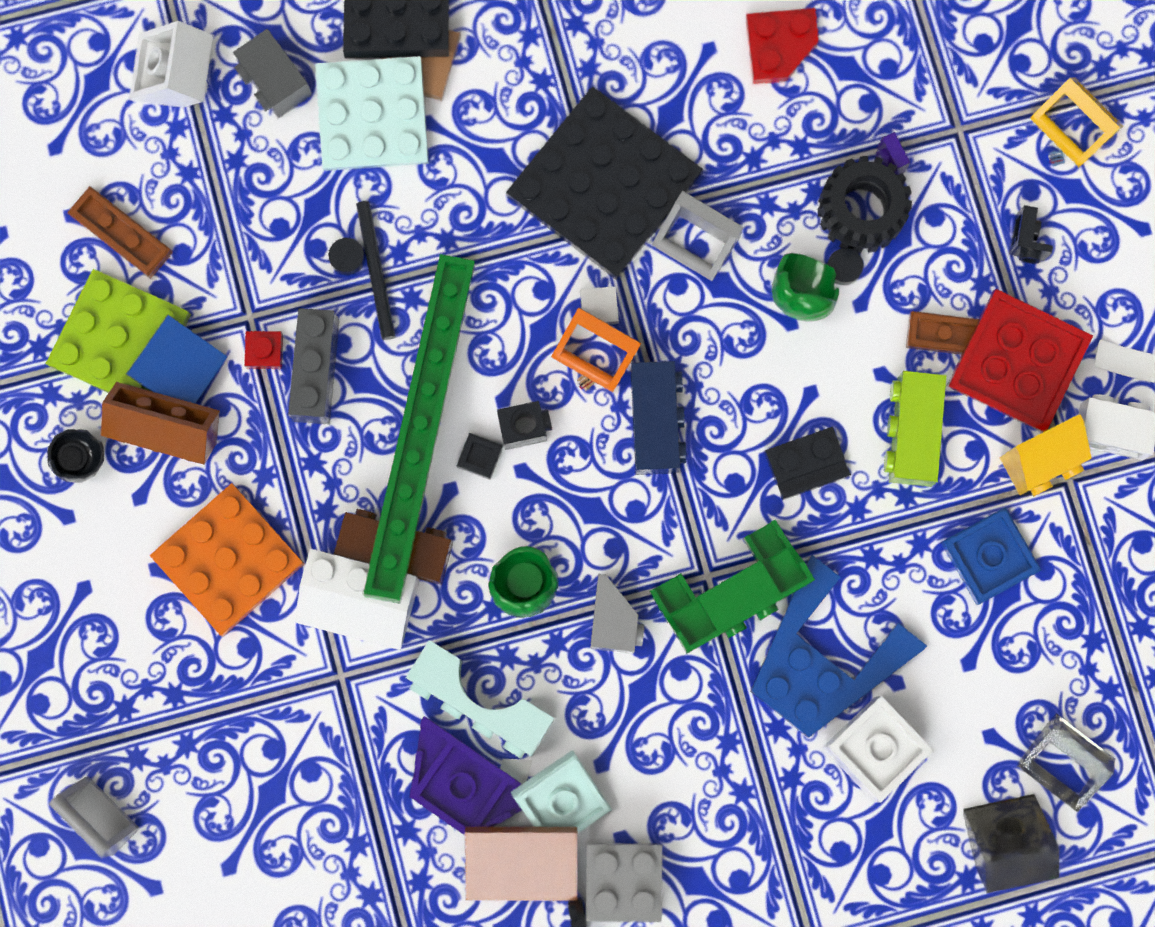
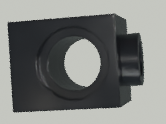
[497,401,552,450]

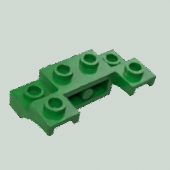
[649,519,815,654]

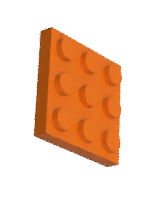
[149,483,305,637]

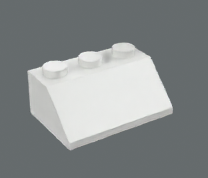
[295,549,420,650]

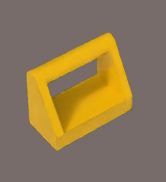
[1030,77,1123,168]

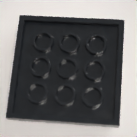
[506,86,703,280]

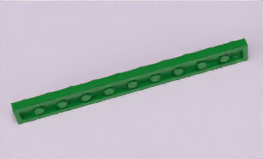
[363,254,475,604]

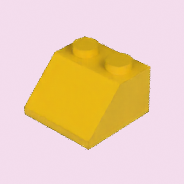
[1000,414,1092,497]

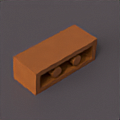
[101,382,220,465]

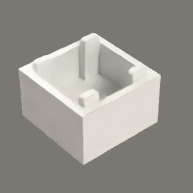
[822,696,934,803]

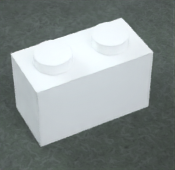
[1078,394,1155,460]

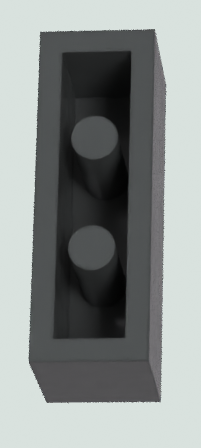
[288,308,339,425]

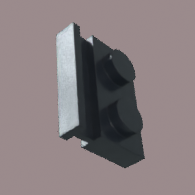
[764,426,851,501]

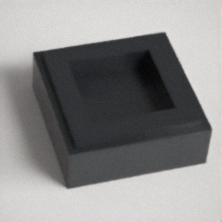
[456,433,503,480]

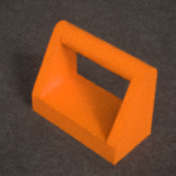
[551,308,641,392]

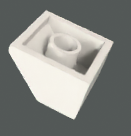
[129,21,213,107]

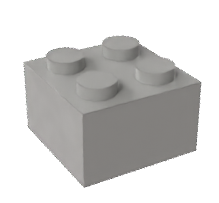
[586,843,662,922]

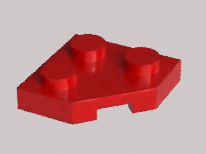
[745,8,819,85]

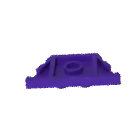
[410,716,522,836]

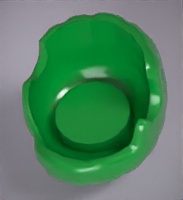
[772,253,839,322]
[488,546,559,618]

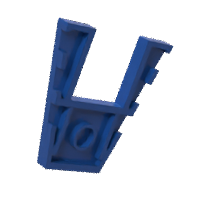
[750,555,927,738]

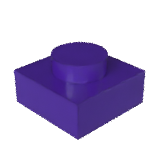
[876,132,910,175]

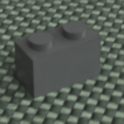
[233,29,312,118]

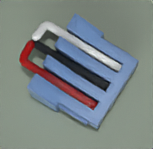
[1048,151,1065,167]

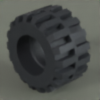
[817,156,912,254]

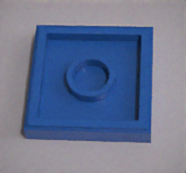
[126,315,228,403]
[940,507,1041,606]

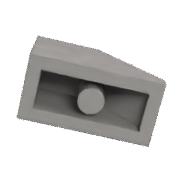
[590,574,644,654]

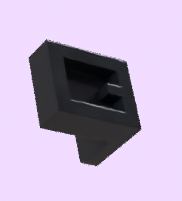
[1009,205,1053,264]

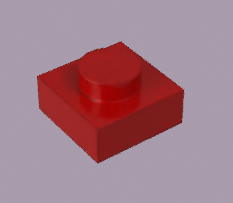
[244,331,283,369]

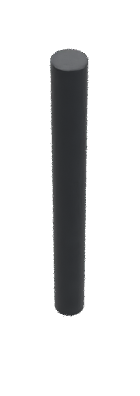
[356,201,396,340]

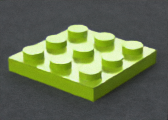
[45,269,191,393]

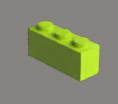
[884,371,946,487]

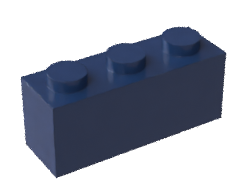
[630,361,686,475]

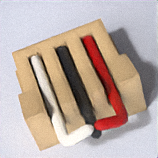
[577,376,595,391]

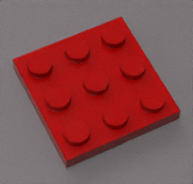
[947,289,1093,433]

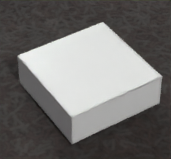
[580,286,619,325]

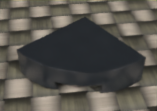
[568,897,586,927]

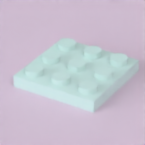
[315,56,429,171]

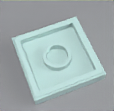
[511,750,612,834]

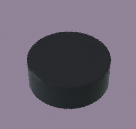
[328,238,365,275]
[827,248,863,285]

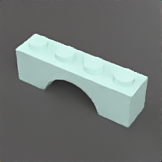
[405,640,555,758]

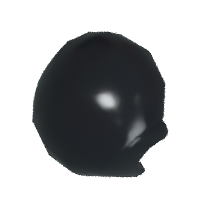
[47,429,104,483]

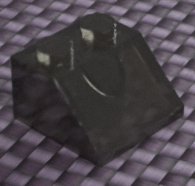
[963,794,1059,893]

